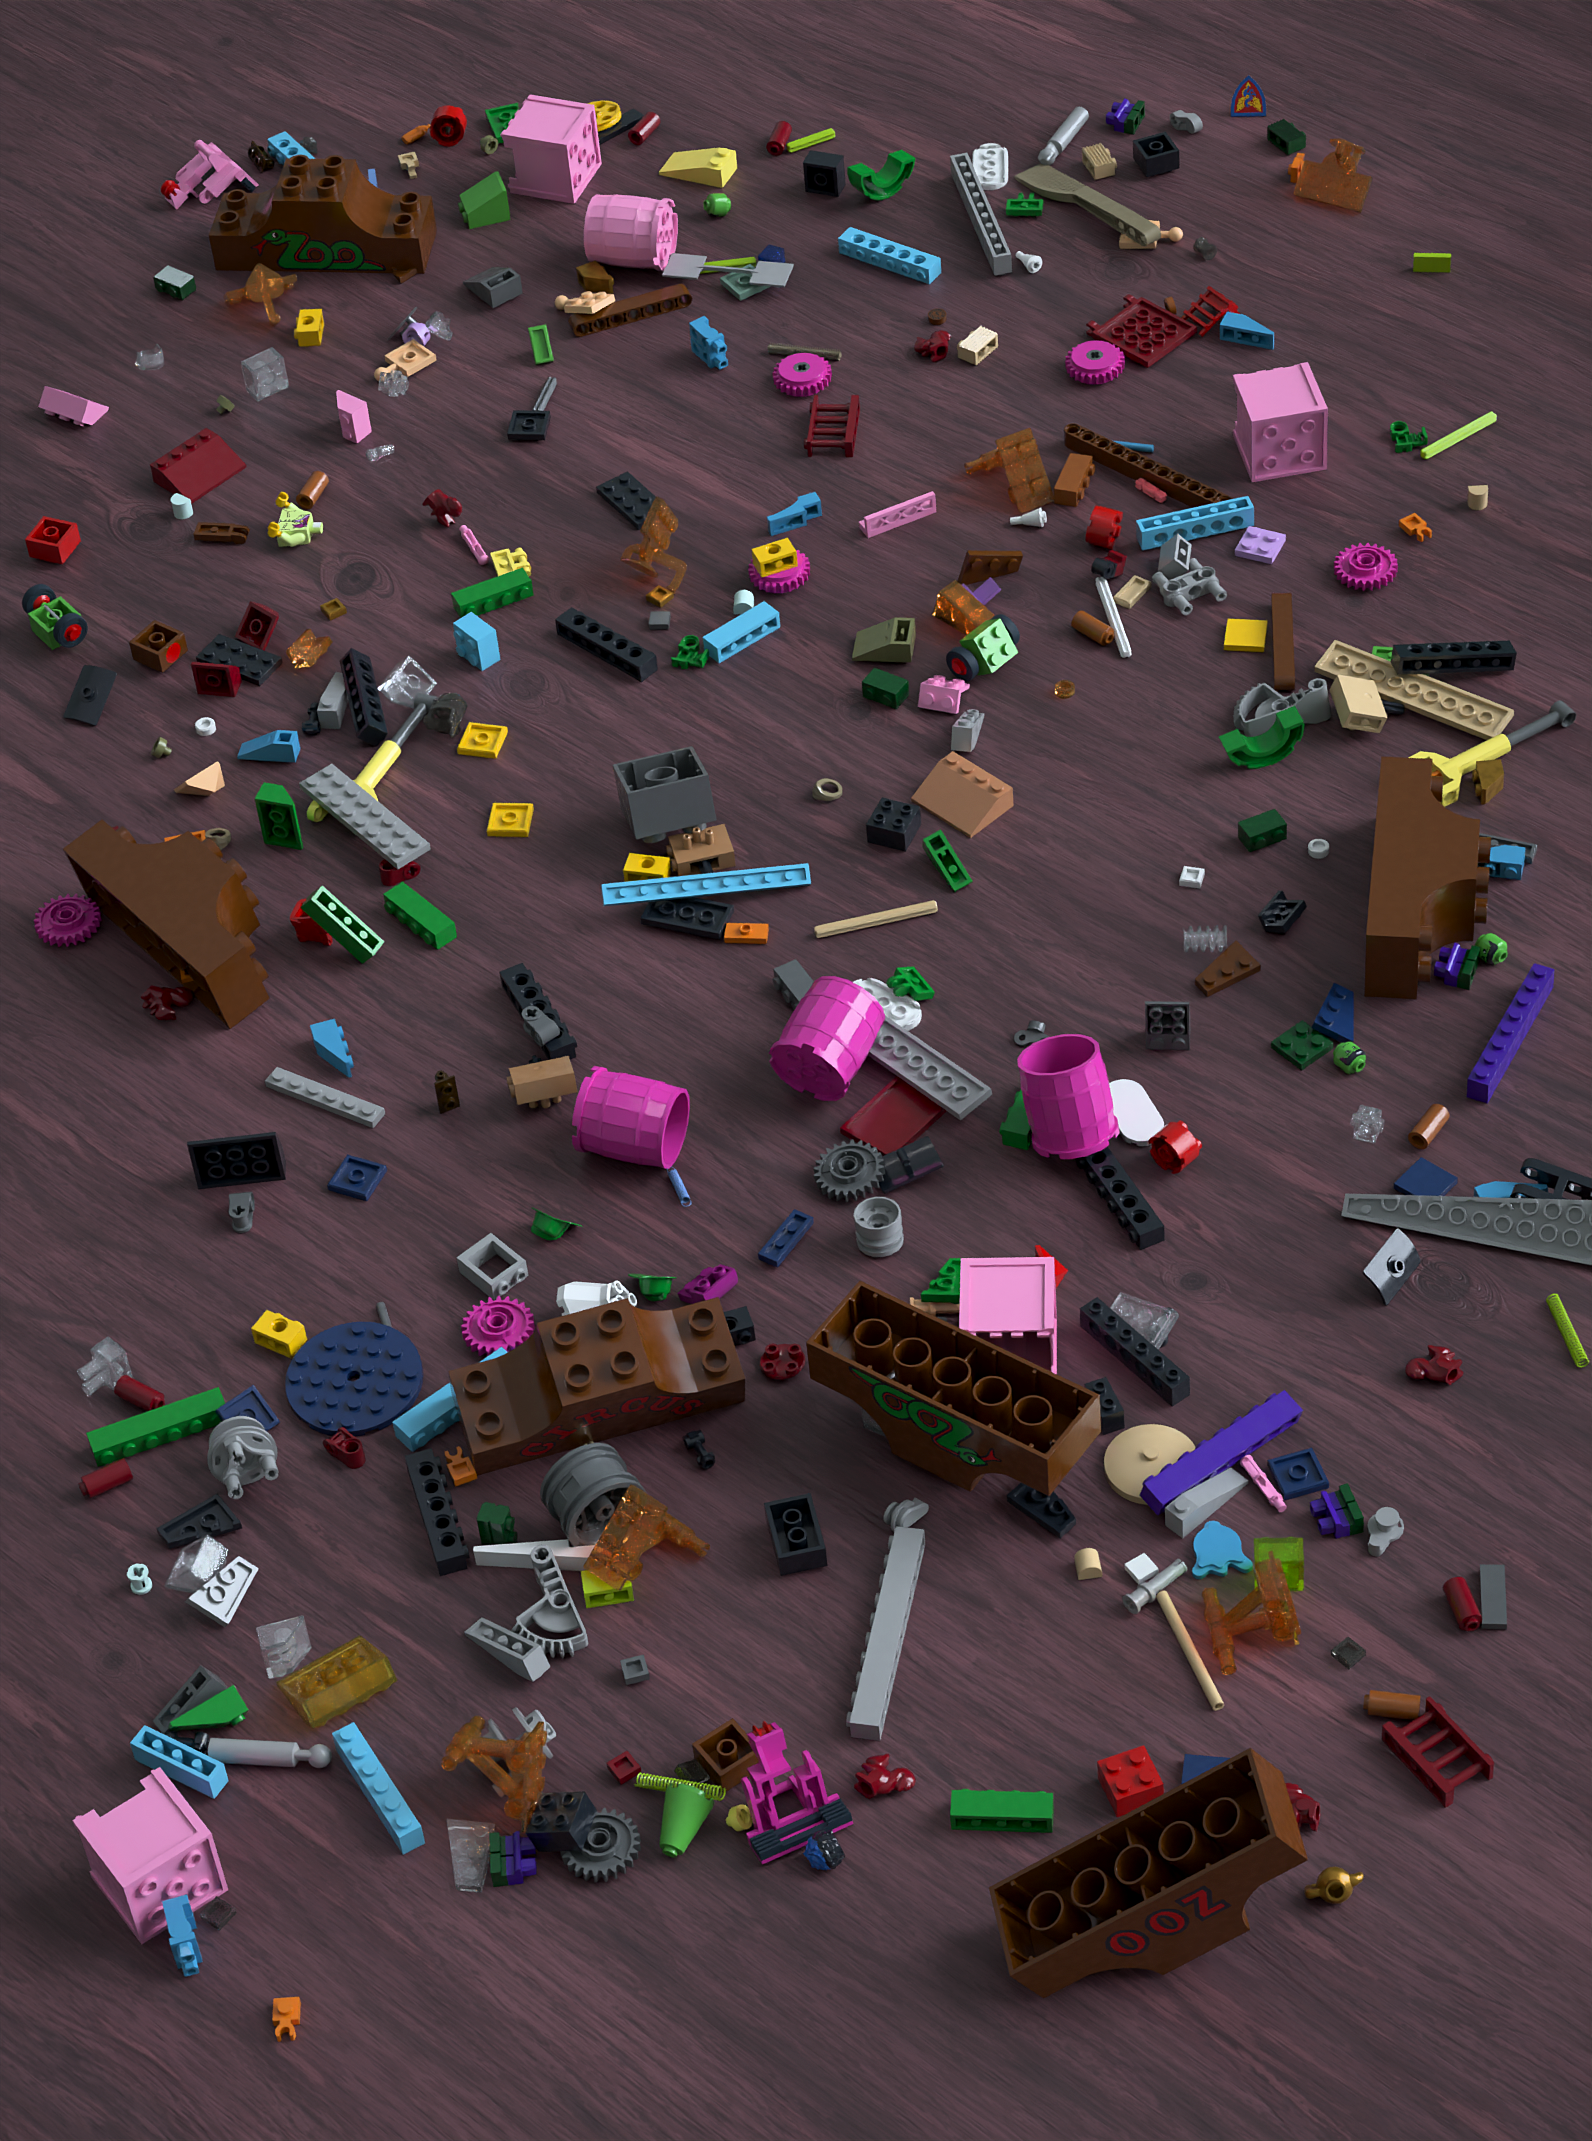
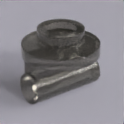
[300,137,318,154]

